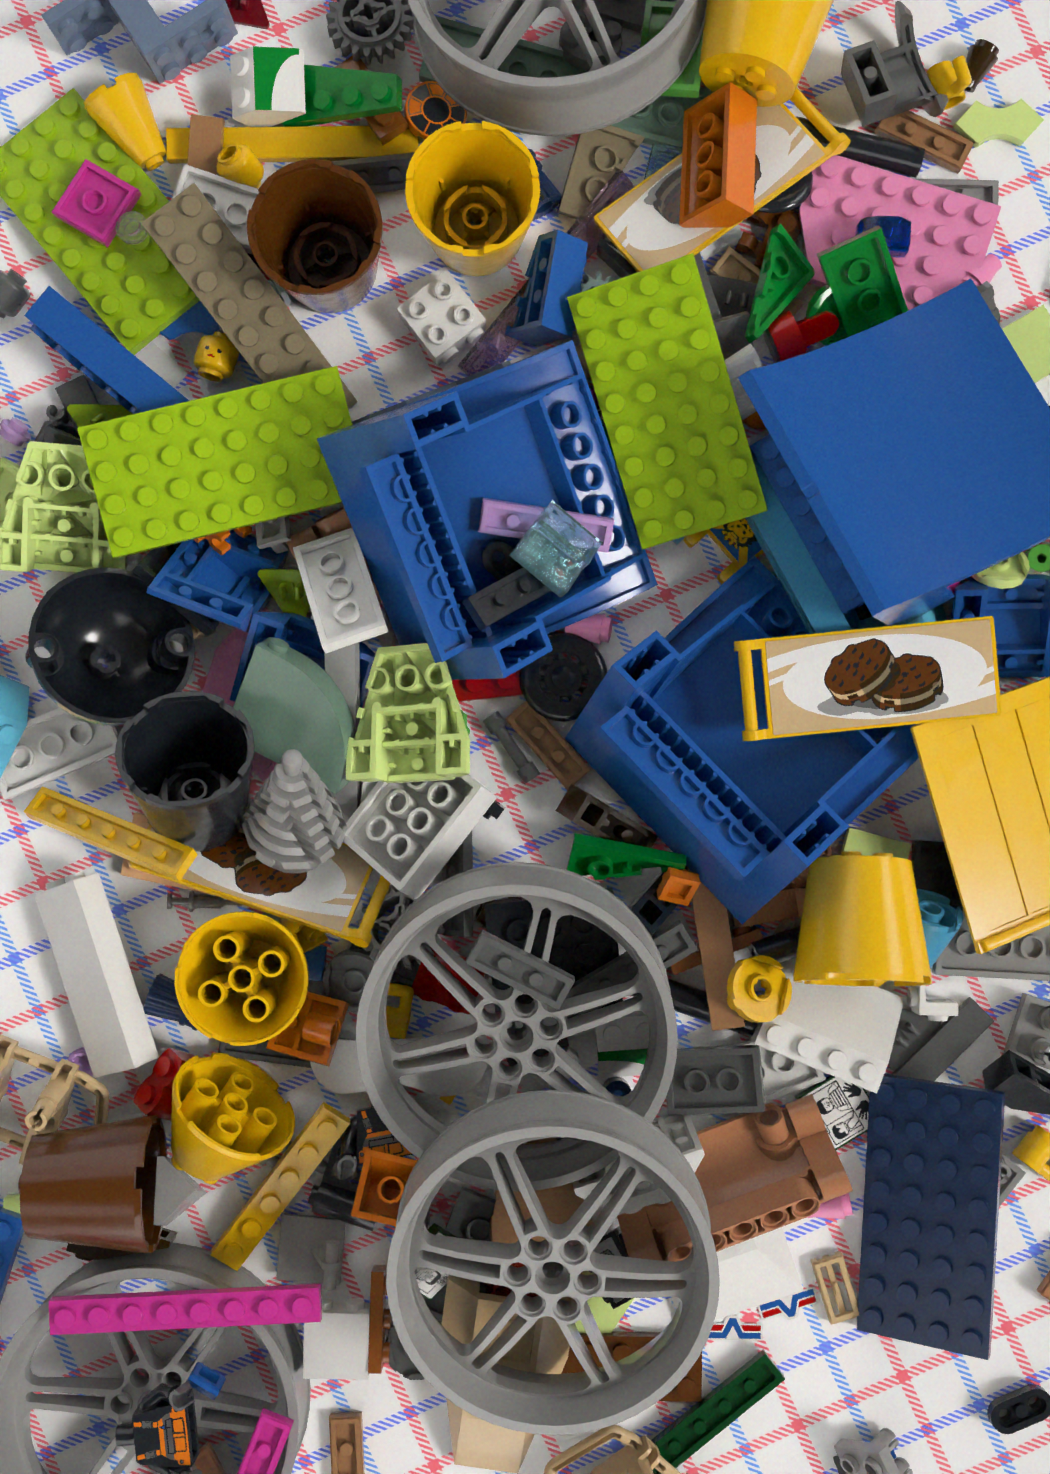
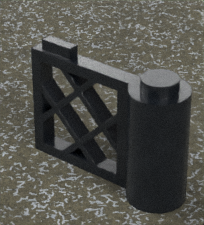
[308,1132,376,1231]

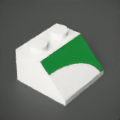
[230,46,306,127]
[595,1011,649,1078]

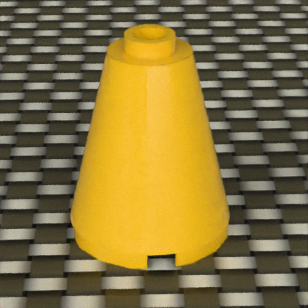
[84,73,167,171]

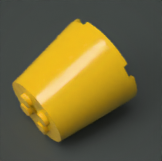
[699,0,834,107]
[405,121,540,277]
[793,851,932,987]

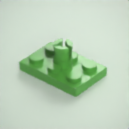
[640,0,703,98]

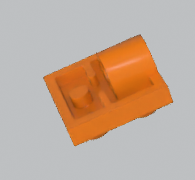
[266,991,349,1067]

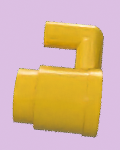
[926,55,972,110]
[386,982,414,1039]
[1012,1124,1050,1181]

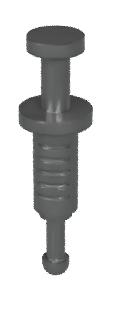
[167,891,242,912]

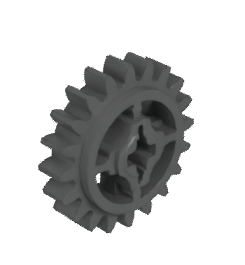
[326,0,414,65]

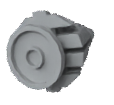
[242,749,347,873]

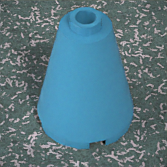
[916,889,964,969]

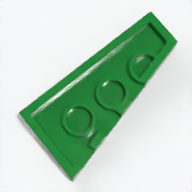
[282,65,402,127]

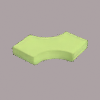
[952,99,1044,149]

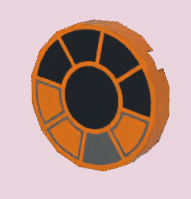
[404,81,467,139]

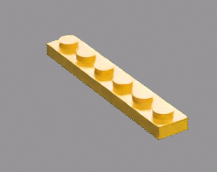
[23,786,198,882]
[210,1101,350,1271]

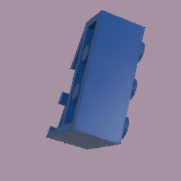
[504,229,588,346]

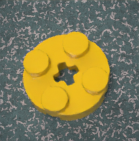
[727,955,792,1023]

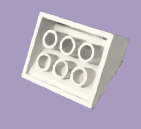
[342,774,497,899]
[749,958,905,1094]

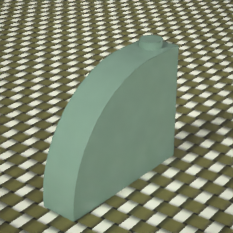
[233,637,356,794]

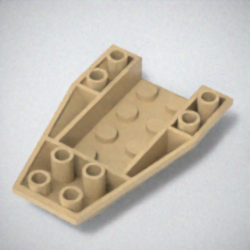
[441,1276,573,1474]

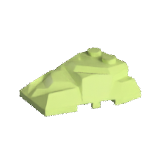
[0,441,127,573]
[346,643,470,783]

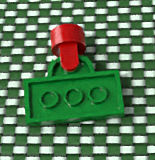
[763,225,908,363]

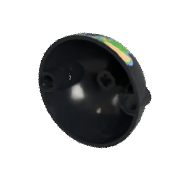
[25,567,195,726]

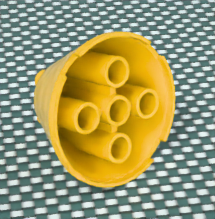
[174,911,309,1046]
[171,1053,295,1184]

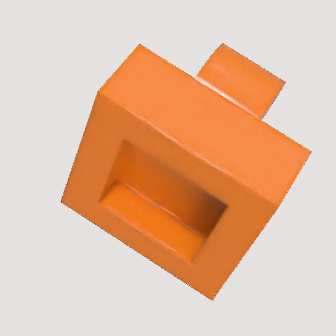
[656,867,701,906]

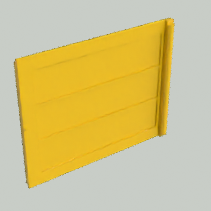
[910,676,1050,954]

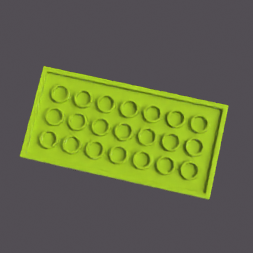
[0,88,200,355]
[567,253,768,550]
[77,366,352,558]

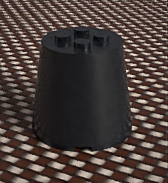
[115,691,255,851]

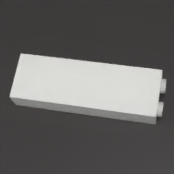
[34,871,159,1078]

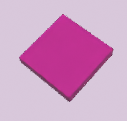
[52,159,142,248]

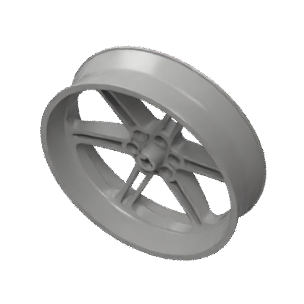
[407,0,707,136]
[356,862,678,1191]
[386,1090,720,1435]
[0,1243,311,1474]

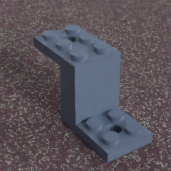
[41,0,238,84]

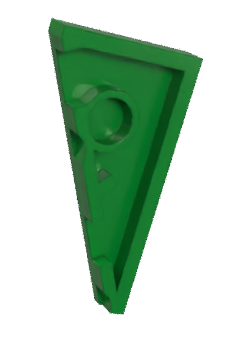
[745,224,815,343]
[566,833,687,880]

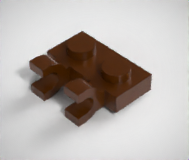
[735,210,801,270]

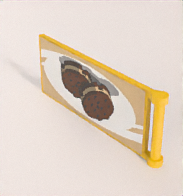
[594,87,851,272]
[734,616,1001,741]
[130,817,391,948]

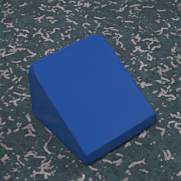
[304,946,327,981]
[186,1362,226,1400]

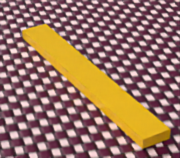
[166,126,419,164]

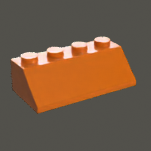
[679,82,757,228]

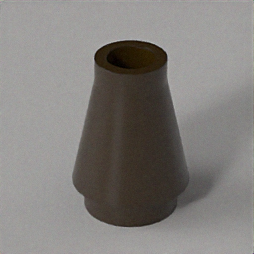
[964,39,999,93]

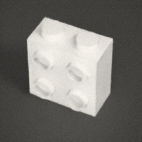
[397,270,487,366]
[303,1298,370,1380]

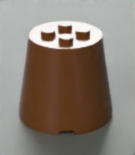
[247,159,383,313]
[18,1115,168,1253]

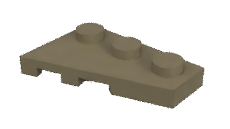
[557,125,645,223]

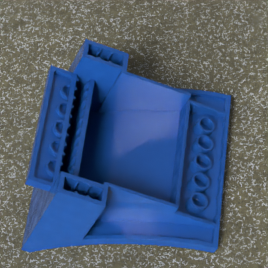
[738,278,1050,626]
[317,340,658,680]
[565,556,919,925]

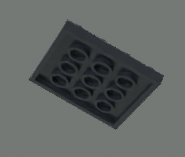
[484,887,623,1025]

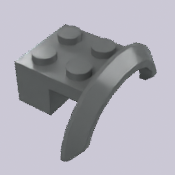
[841,1,949,127]

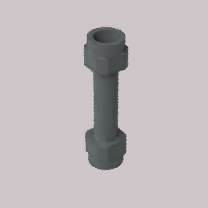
[482,711,541,784]

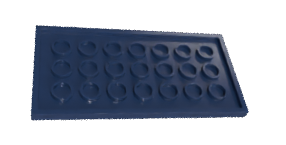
[857,1074,1005,1360]

